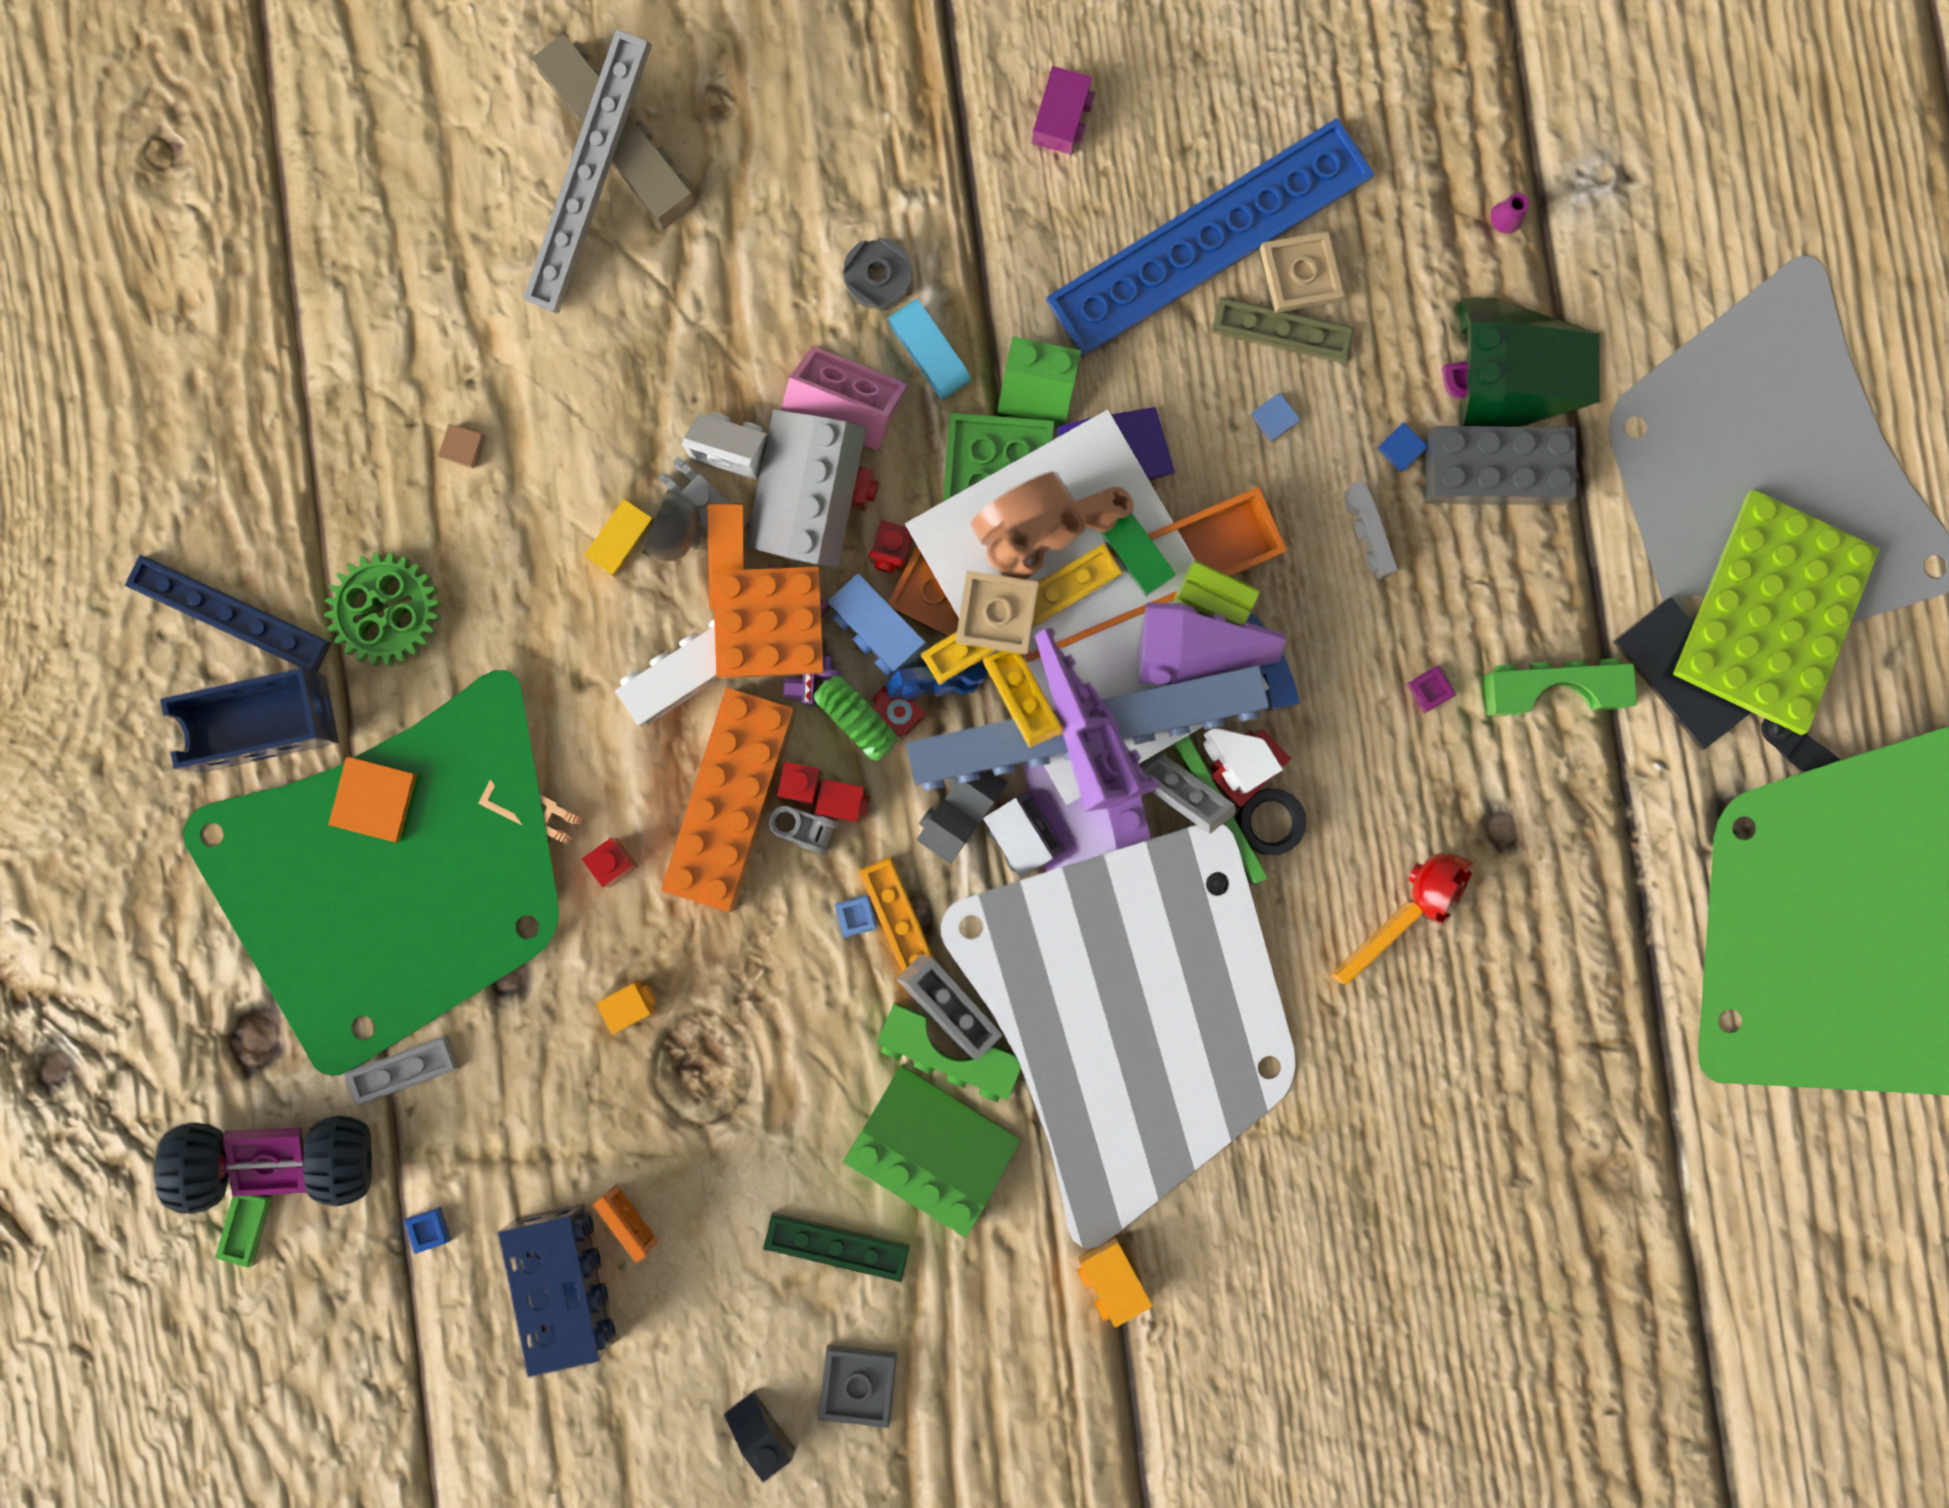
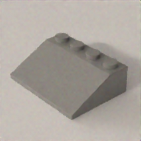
[746,410,866,568]

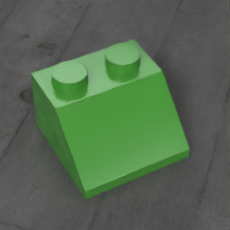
[997,336,1081,427]

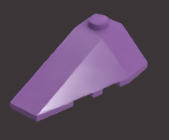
[1138,602,1286,684]

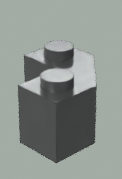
[916,770,1008,864]

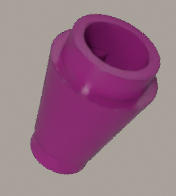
[1490,193,1529,234]

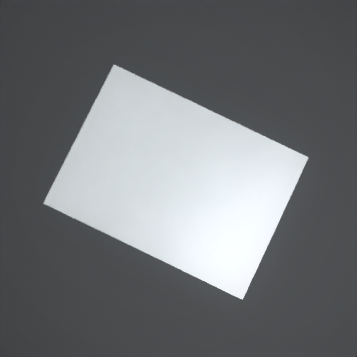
[905,409,1269,805]

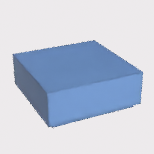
[1251,392,1300,442]
[835,895,878,938]

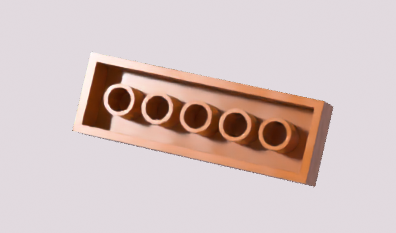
[661,687,797,912]

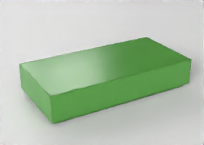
[215,1195,273,1268]

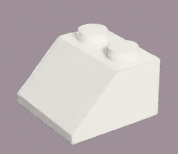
[682,412,767,480]

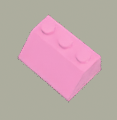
[781,345,908,451]

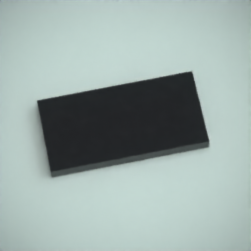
[1613,597,1752,750]

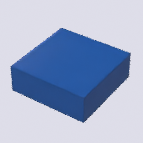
[1377,422,1428,473]
[404,1207,451,1254]

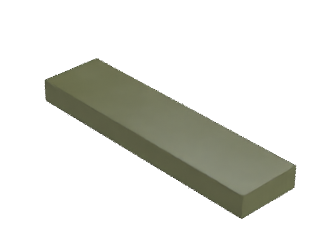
[1211,297,1354,364]

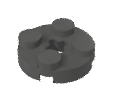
[844,238,912,311]

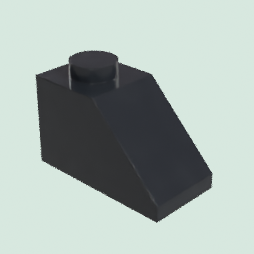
[724,1391,796,1483]

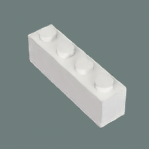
[615,620,720,728]

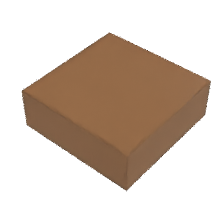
[438,424,485,469]

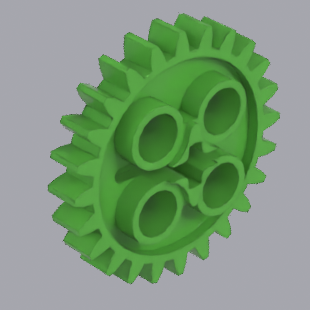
[324,552,442,667]

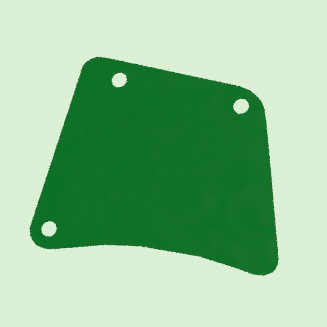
[183,670,559,1076]

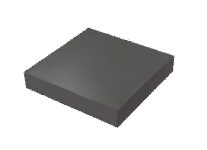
[818,1345,898,1428]

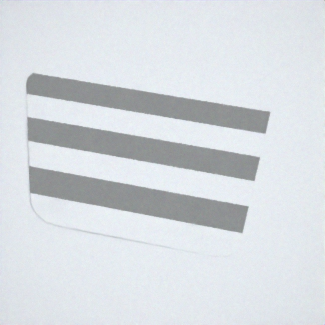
[941,824,1296,1249]

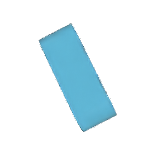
[887,299,972,401]

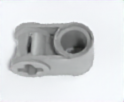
[769,806,840,856]

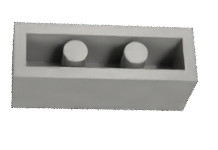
[896,954,1003,1060]

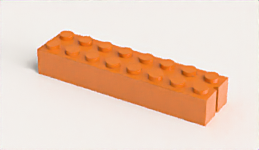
[1024,487,1287,662]

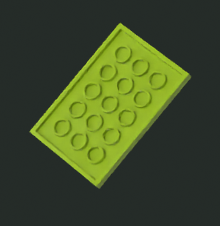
[1673,489,1880,735]

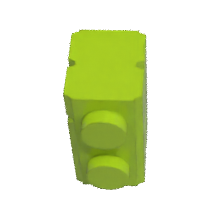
[1173,560,1260,626]

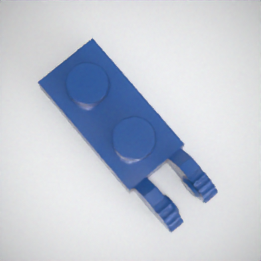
[886,662,988,700]

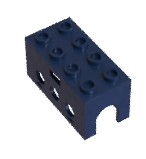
[160,668,339,773]
[498,1204,616,1378]

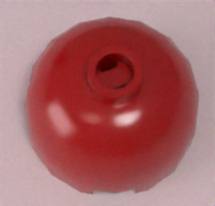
[1408,853,1475,925]

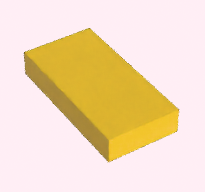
[584,499,654,577]

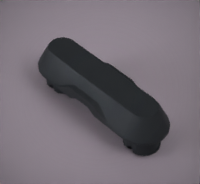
[1761,718,1841,772]

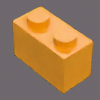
[1077,1236,1153,1328]

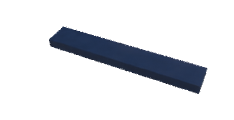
[124,555,332,672]

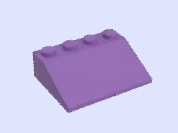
[1022,762,1151,872]

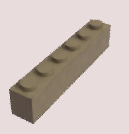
[531,33,696,230]

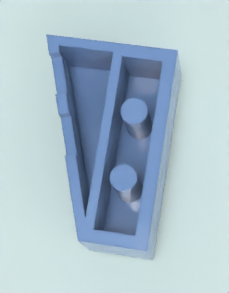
[827,573,929,678]

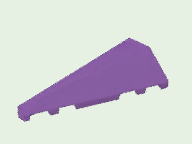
[1035,628,1160,812]

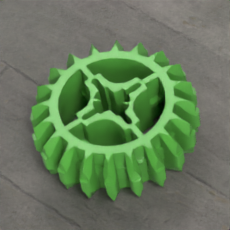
[814,675,898,761]

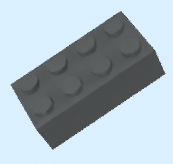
[1425,426,1576,505]

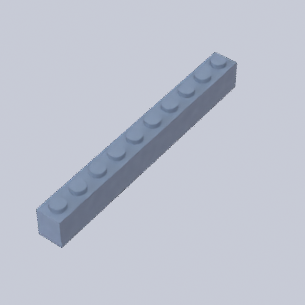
[906,666,1269,791]

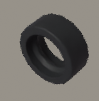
[1237,789,1306,855]

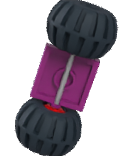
[154,1115,372,1214]

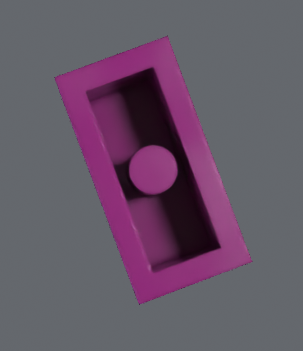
[1032,66,1096,155]

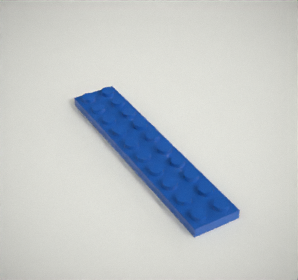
[1046,118,1375,358]

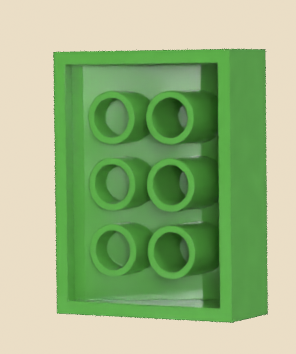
[843,1065,1021,1238]

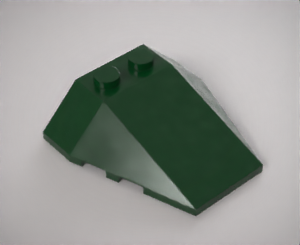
[1460,298,1600,427]

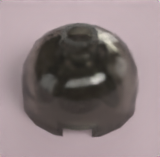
[642,489,705,561]

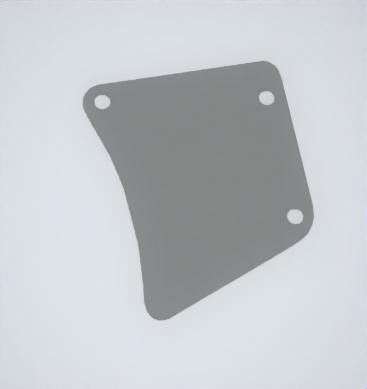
[1609,255,1949,624]

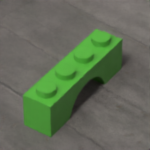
[1484,658,1637,717]
[876,1002,1021,1102]

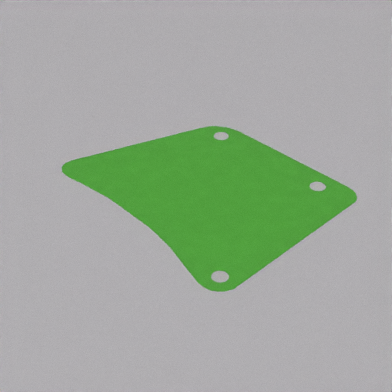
[1698,726,1949,1095]

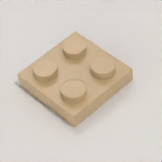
[1259,231,1345,313]
[956,571,1039,655]

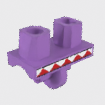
[783,656,841,707]

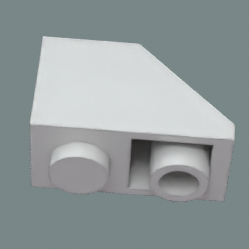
[1203,728,1283,794]

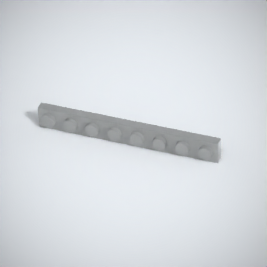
[523,29,652,313]

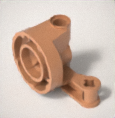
[971,471,1134,580]

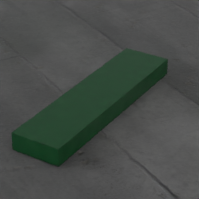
[763,1212,910,1282]

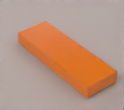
[707,503,745,609]

